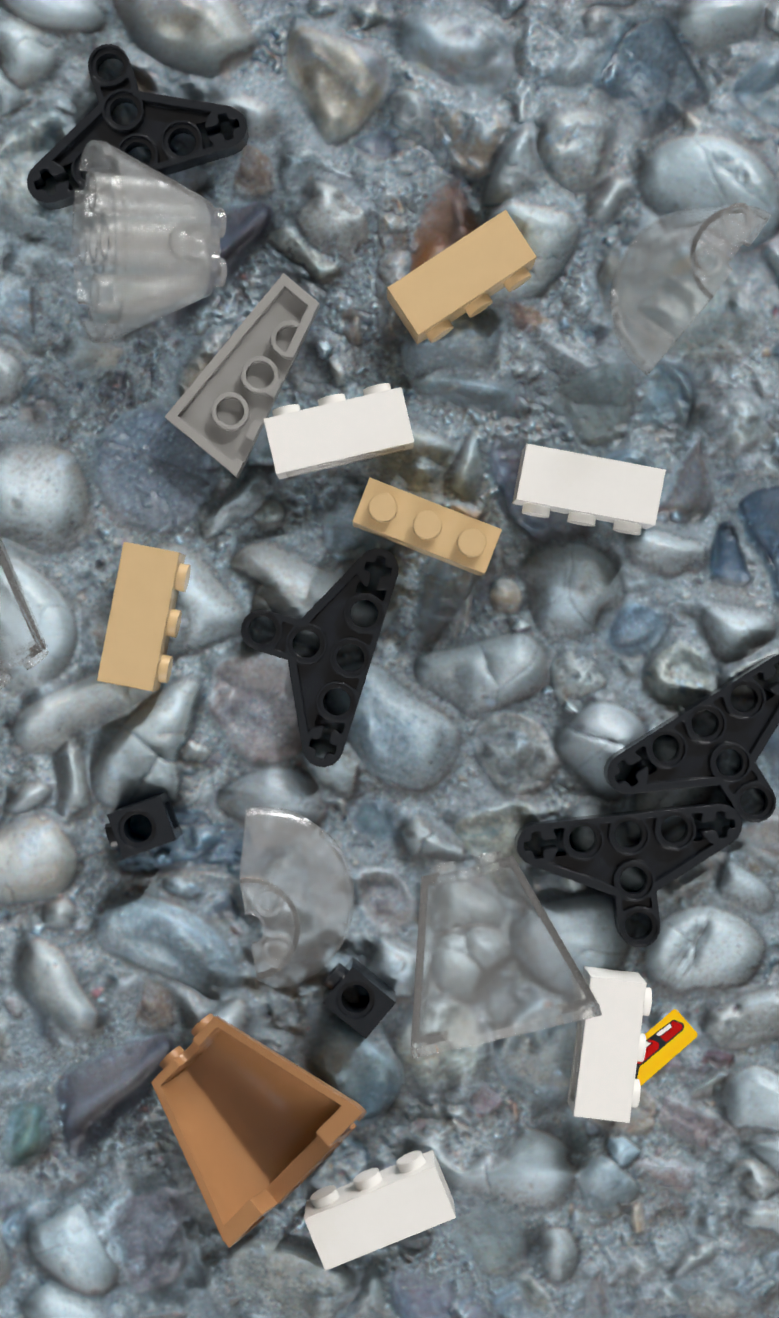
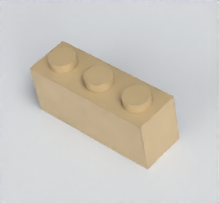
[387,210,537,345]
[352,477,502,576]
[97,542,191,692]

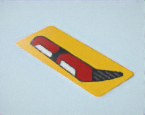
[635,1009,698,1086]

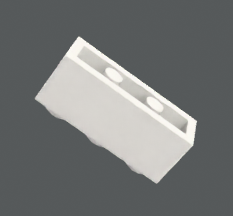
[264,383,414,480]
[512,444,666,535]
[567,966,652,1123]
[304,1150,456,1271]

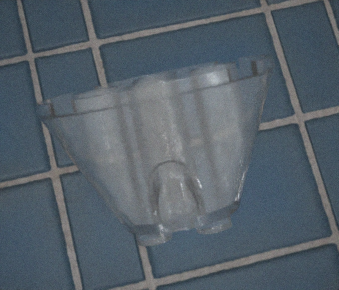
[72,140,227,343]

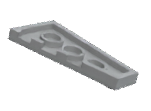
[165,273,320,478]

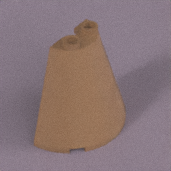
[151,1013,367,1248]

